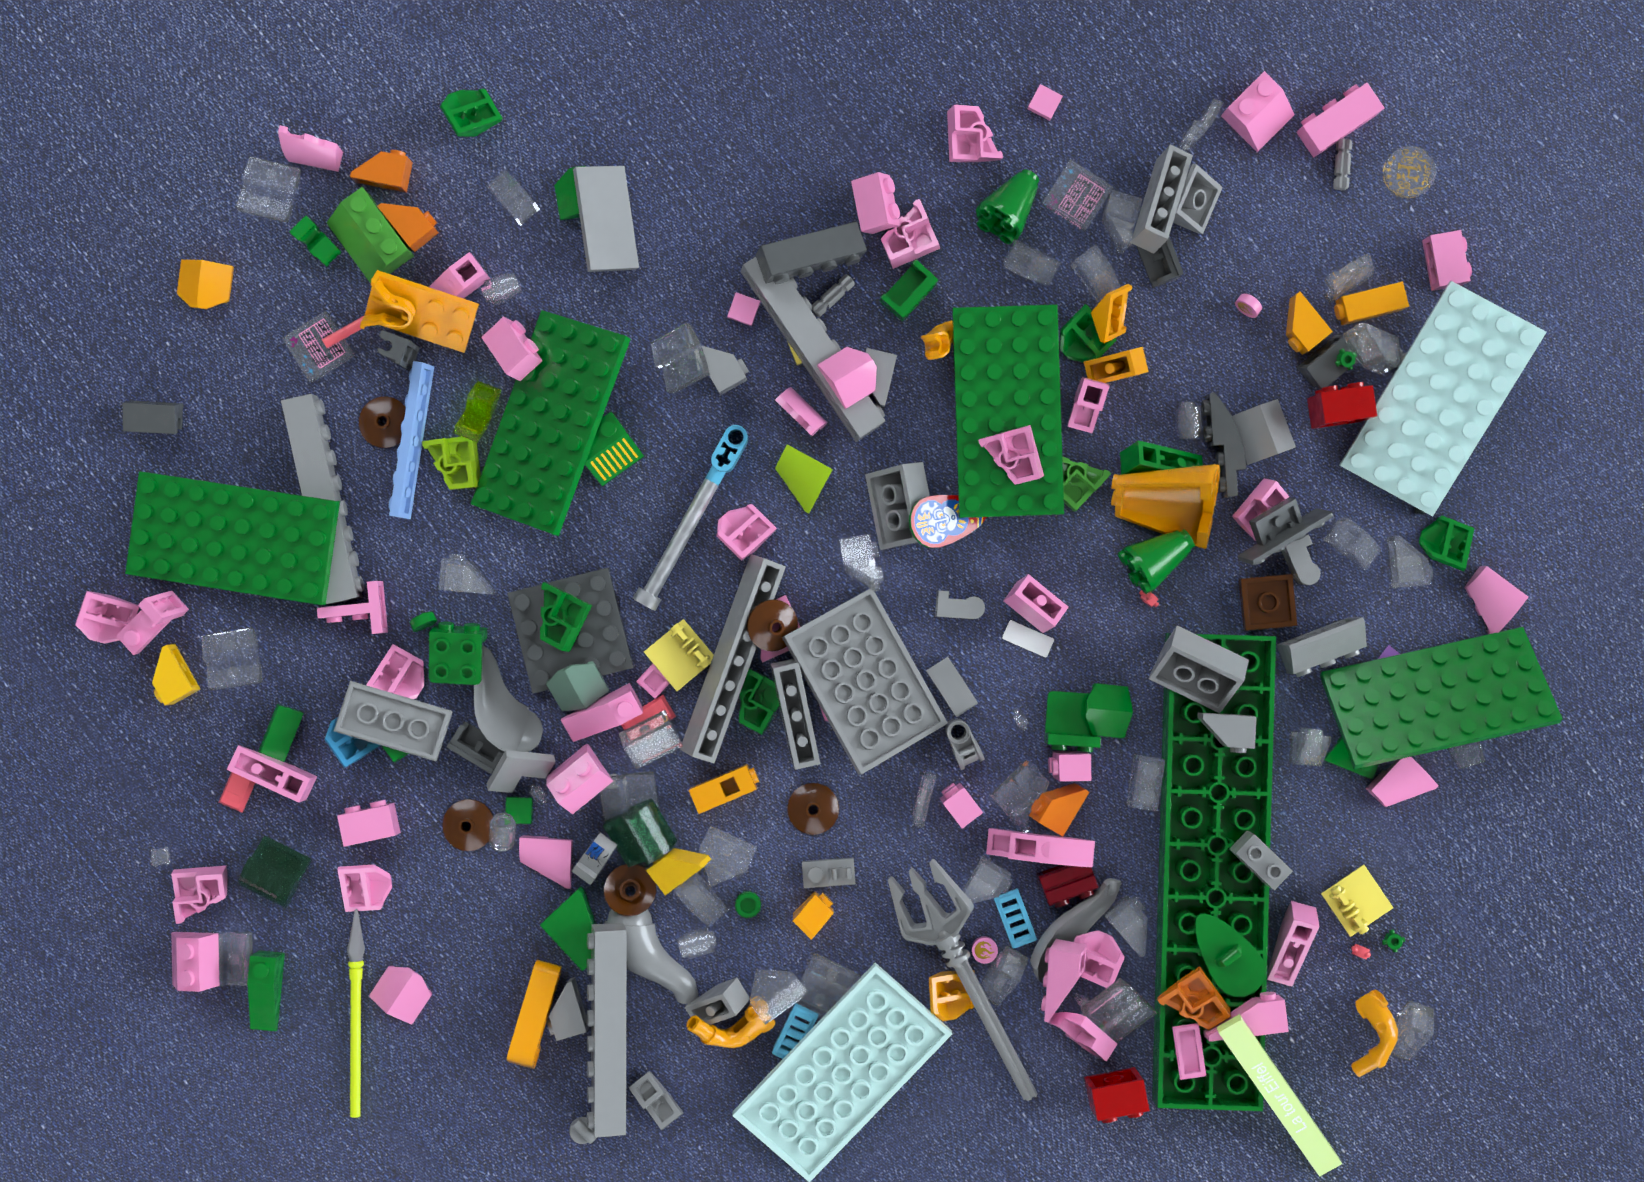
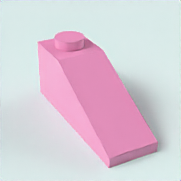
[561,683,643,742]
[227,745,317,802]
[1267,901,1320,986]
[1203,992,1289,1042]

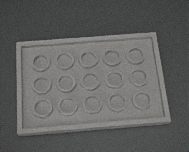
[782,588,948,775]

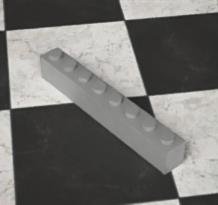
[741,257,885,442]
[281,394,365,604]
[679,554,786,763]
[587,923,627,1138]

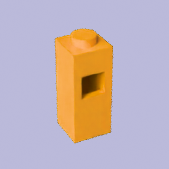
[1334,281,1409,325]
[689,764,760,814]

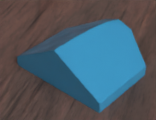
[324,717,381,768]

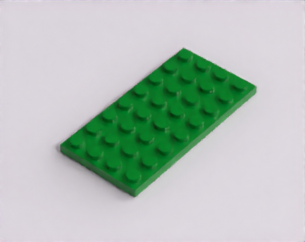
[952,305,1064,518]
[471,310,631,536]
[125,471,340,605]
[1320,627,1562,769]

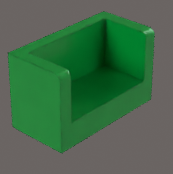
[880,259,938,322]

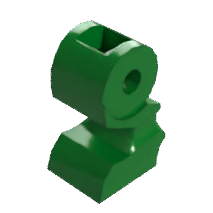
[289,215,342,267]

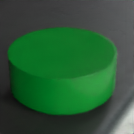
[410,611,437,632]
[735,891,761,918]

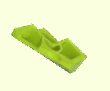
[422,435,481,490]
[775,445,833,514]

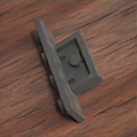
[1238,497,1333,565]

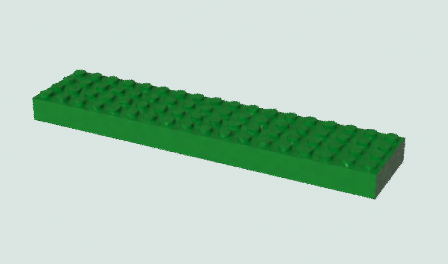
[1152,633,1276,1111]

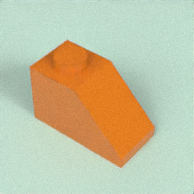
[350,150,413,193]
[377,203,439,252]
[1029,783,1089,837]

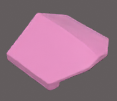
[817,347,877,409]
[717,504,777,561]
[75,591,139,644]
[367,644,424,699]
[338,865,392,912]
[1073,930,1125,990]
[369,966,432,1025]

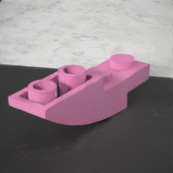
[986,828,1095,867]

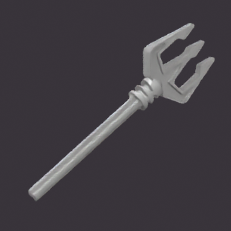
[888,859,1038,1101]

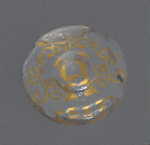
[1383,146,1436,199]

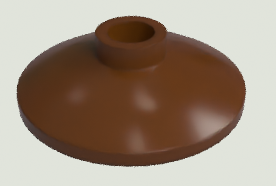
[359,396,406,448]
[747,599,798,652]
[787,783,839,835]
[442,799,495,851]
[604,864,656,916]

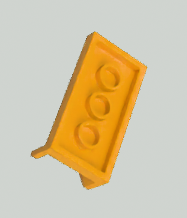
[360,270,479,353]

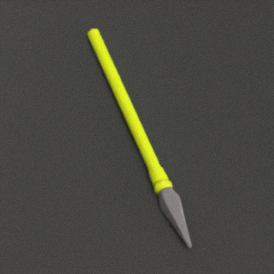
[347,909,365,1118]

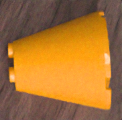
[1111,464,1220,549]

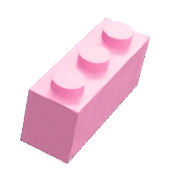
[1296,83,1384,158]

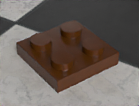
[1238,574,1297,631]

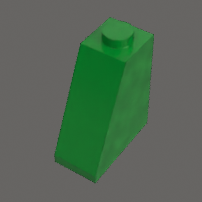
[540,886,596,971]

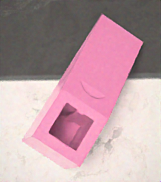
[429,252,490,299]
[1041,939,1087,1022]

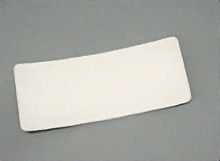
[1002,620,1054,657]

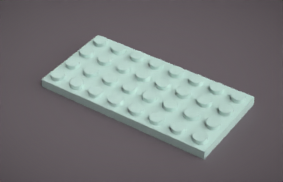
[1340,281,1546,516]
[732,963,952,1182]

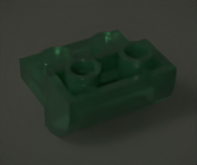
[603,798,677,868]
[238,835,312,908]

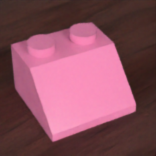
[1221,71,1295,152]
[546,744,613,814]
[171,932,220,992]

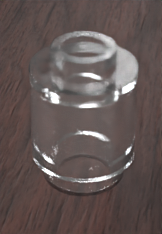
[481,272,522,305]
[1175,401,1203,440]
[489,813,516,851]
[677,927,718,959]

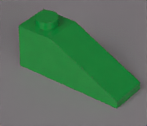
[1120,440,1203,475]
[247,950,285,1031]

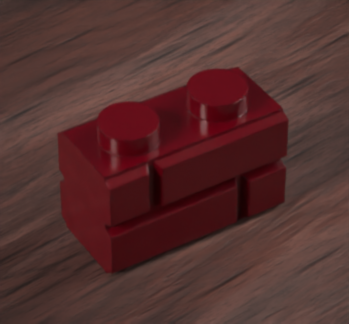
[1037,865,1098,908]

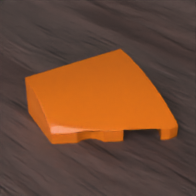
[1157,966,1231,1030]

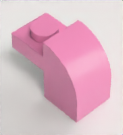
[1067,377,1109,433]

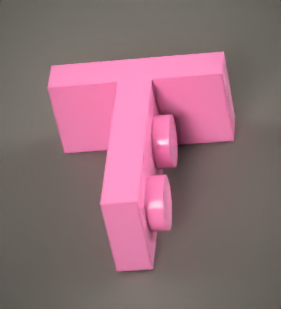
[317,581,388,634]
[116,590,189,655]

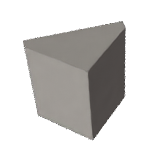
[1173,164,1223,234]
[1232,399,1296,466]

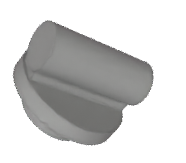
[569,1117,597,1144]

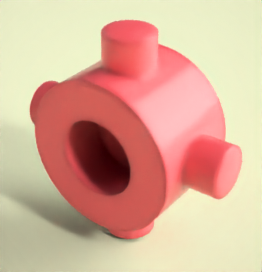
[1139,590,1159,608]
[1351,944,1371,960]

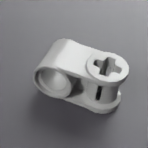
[945,718,985,771]

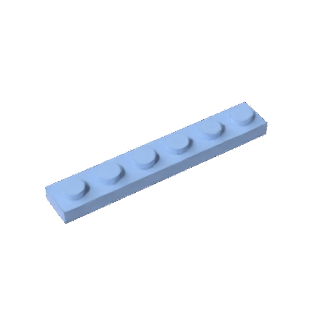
[389,361,434,519]

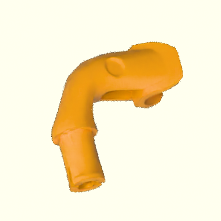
[921,320,953,360]
[1351,989,1398,1077]
[687,1000,775,1048]

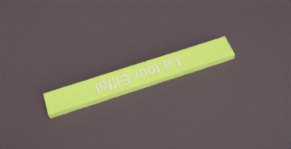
[1216,1014,1342,1177]

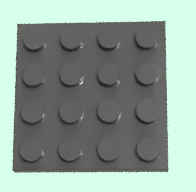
[507,567,634,694]

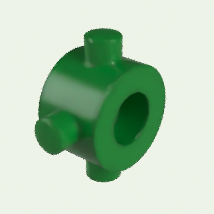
[1335,348,1357,370]
[1382,929,1405,953]

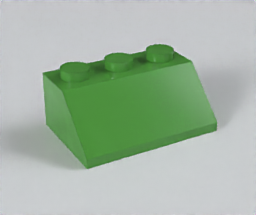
[327,187,414,283]

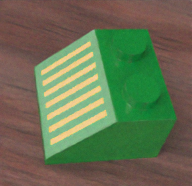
[585,412,645,486]

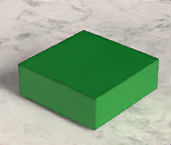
[505,796,533,824]

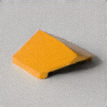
[177,259,234,309]
[1091,284,1132,343]
[929,970,975,1021]

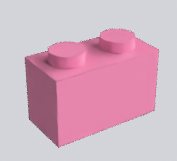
[851,172,900,234]
[1422,230,1472,291]
[481,316,542,381]
[1003,574,1068,633]
[1048,751,1091,782]
[940,783,983,828]
[337,800,401,847]

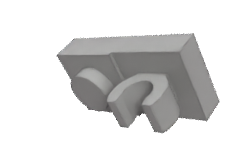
[802,857,855,888]

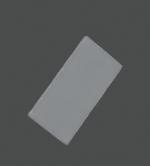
[573,166,639,272]
[334,681,453,762]

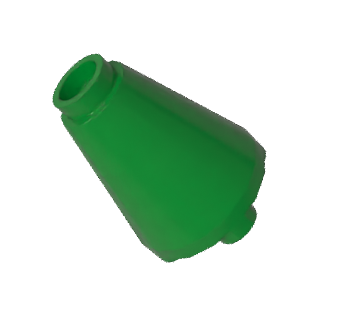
[976,169,1039,245]
[1117,529,1195,594]

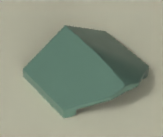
[546,661,609,711]

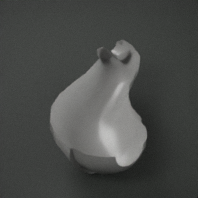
[474,645,543,752]
[1030,878,1121,983]
[604,909,699,1004]

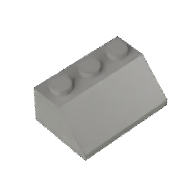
[865,462,930,550]
[1276,617,1367,677]
[1149,626,1249,713]

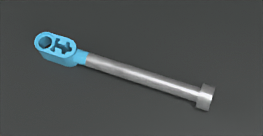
[633,425,748,611]

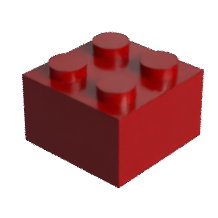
[1307,382,1377,429]
[1084,1067,1150,1123]

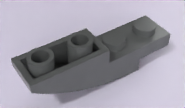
[1201,393,1247,498]

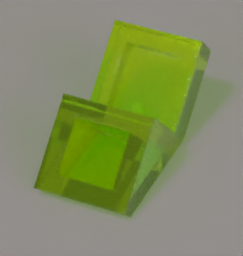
[454,381,501,443]

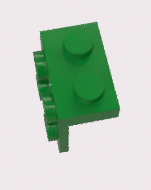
[429,622,487,685]
[1044,691,1101,752]

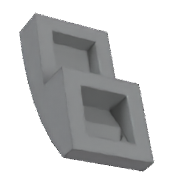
[926,657,978,717]
[629,1071,683,1130]

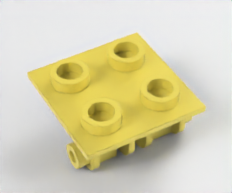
[644,619,714,691]
[1321,864,1393,937]

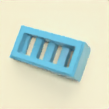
[993,888,1037,949]
[772,1003,819,1059]

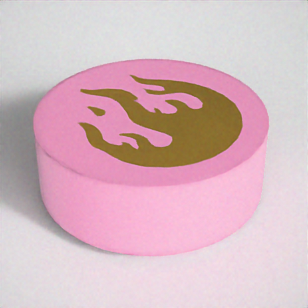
[1235,294,1262,318]
[971,936,998,964]

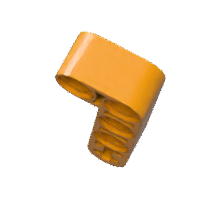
[507,960,562,1069]

